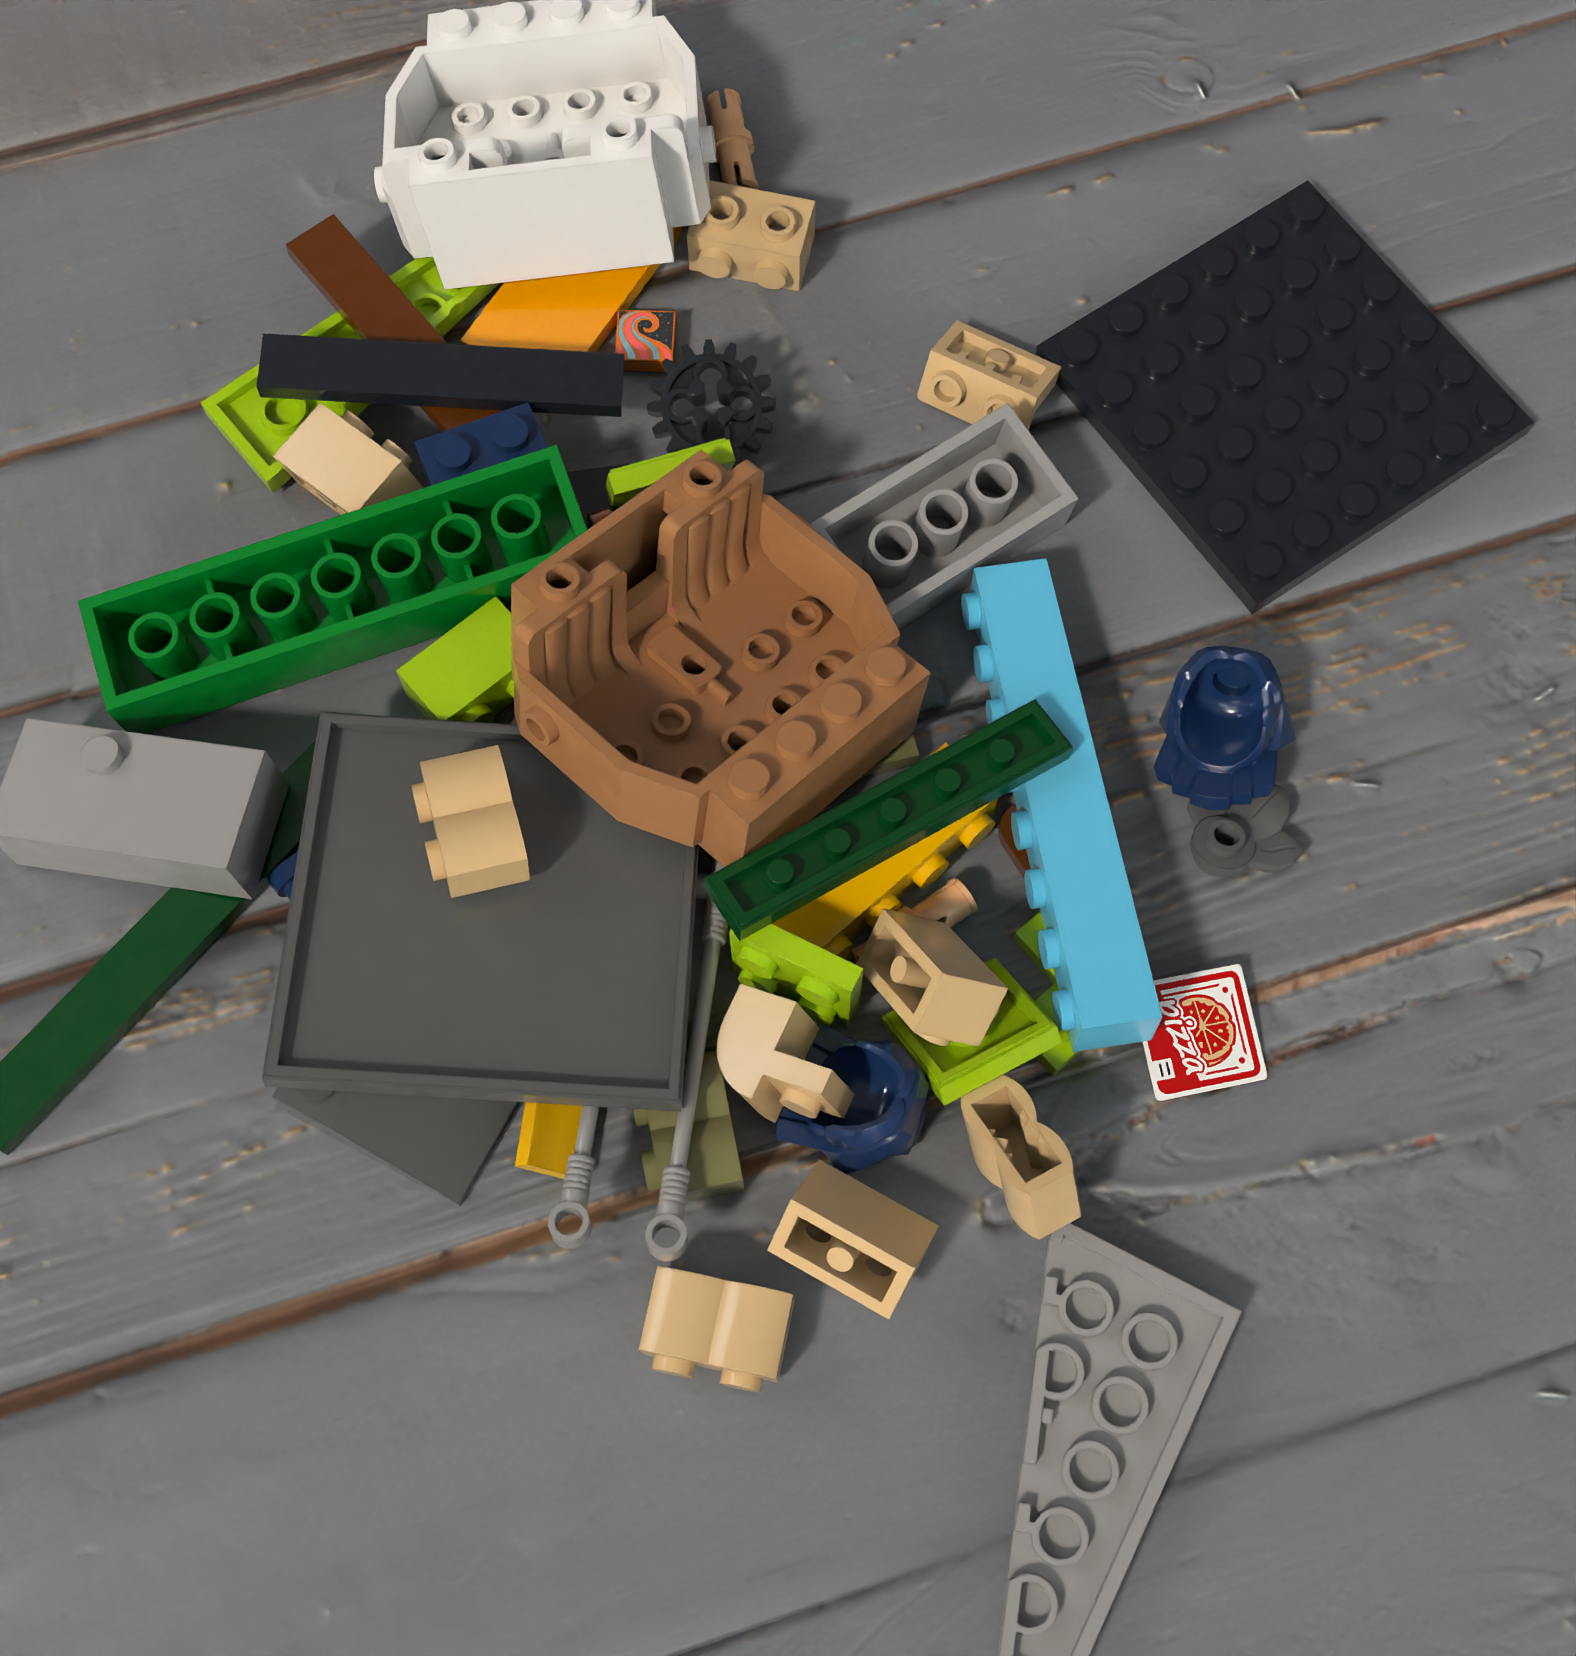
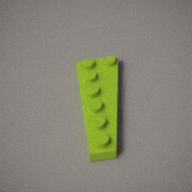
[200,257,500,493]

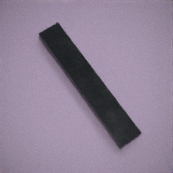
[256,334,625,417]

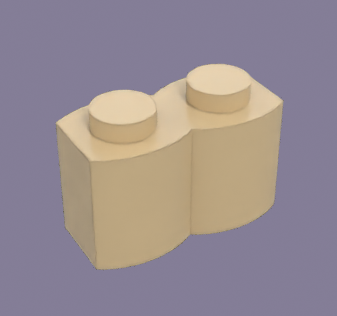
[411,745,530,898]
[961,1075,1081,1240]
[638,1266,795,1392]

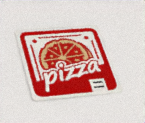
[1143,964,1267,1101]

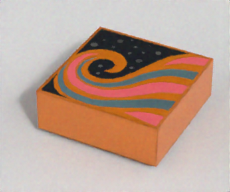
[615,310,676,372]

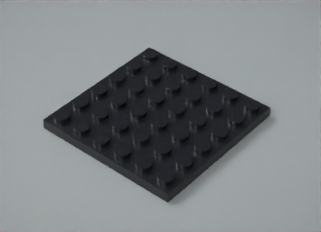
[1035,180,1534,615]

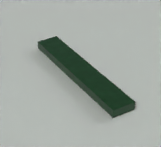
[704,699,1073,941]

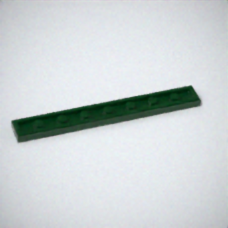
[0,740,316,1155]

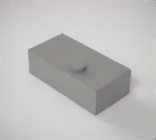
[809,403,1079,630]
[0,718,290,899]

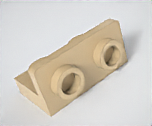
[917,320,1061,430]

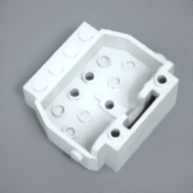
[374,0,717,289]

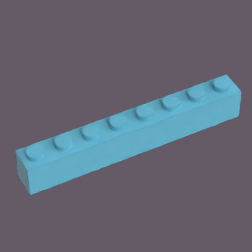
[961,558,1162,1052]

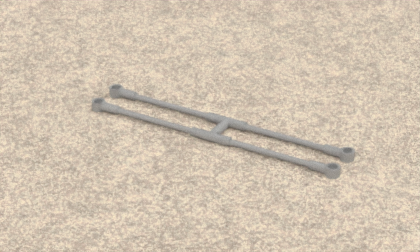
[548,746,743,1262]

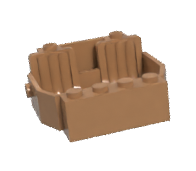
[511,449,931,867]

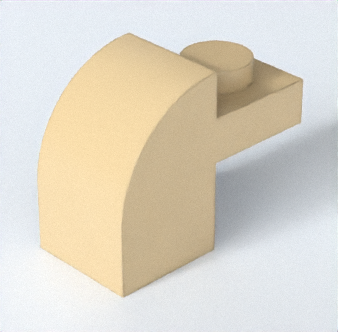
[717,984,855,1123]

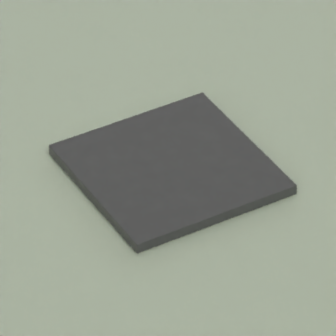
[262,711,699,1112]

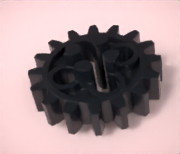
[647,339,776,466]

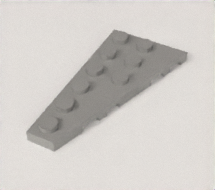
[997,1223,1242,1656]

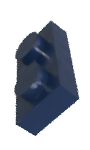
[414,402,548,486]

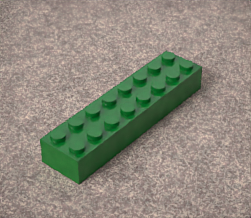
[78,445,587,734]

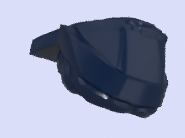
[1154,646,1296,810]
[775,1022,929,1174]

